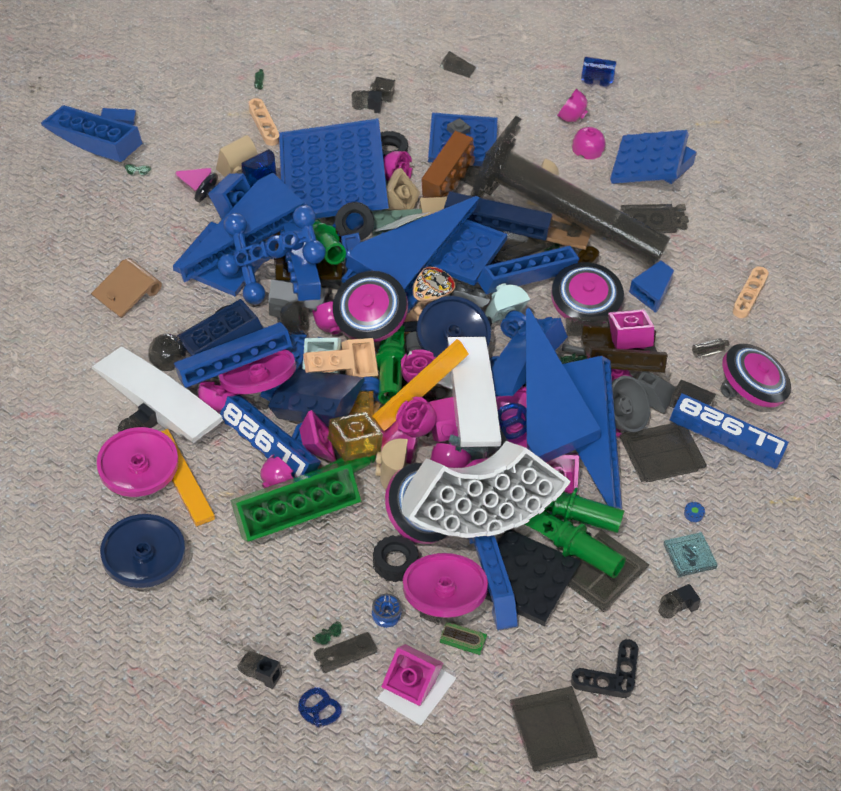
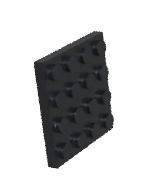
[485,529,581,626]

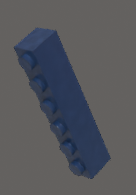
[444,191,552,241]

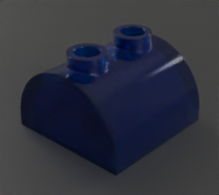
[581,57,617,87]
[241,149,277,187]

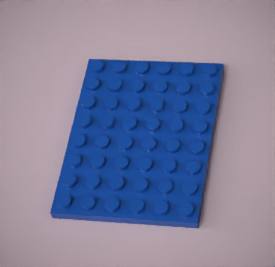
[279,118,389,219]

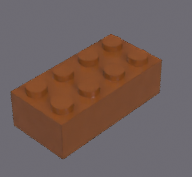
[421,131,475,198]

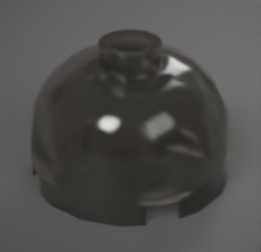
[277,300,310,335]
[148,333,186,371]

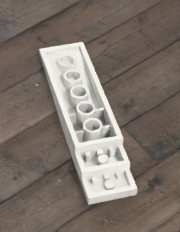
[448,337,501,447]
[92,346,223,443]

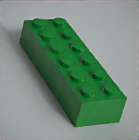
[230,461,362,542]

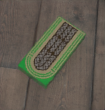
[440,622,487,655]

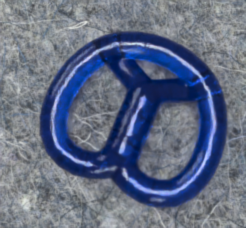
[497,403,527,440]
[298,687,342,728]

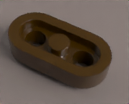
[577,246,599,263]

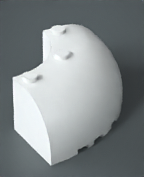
[402,441,571,538]

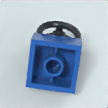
[194,173,251,220]

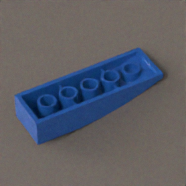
[41,105,143,162]
[491,317,568,396]

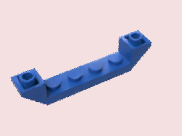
[468,535,518,630]

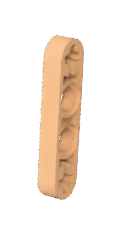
[249,98,279,146]
[733,266,768,318]

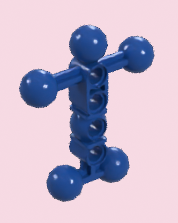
[217,205,326,305]

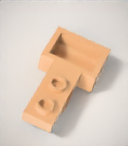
[303,338,378,377]

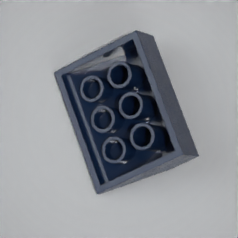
[177,299,263,356]
[268,369,365,429]

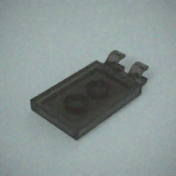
[620,204,689,234]

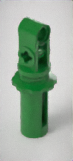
[313,219,346,264]
[376,324,405,405]
[544,488,625,534]
[525,510,626,579]

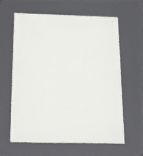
[372,212,430,232]
[377,669,456,726]

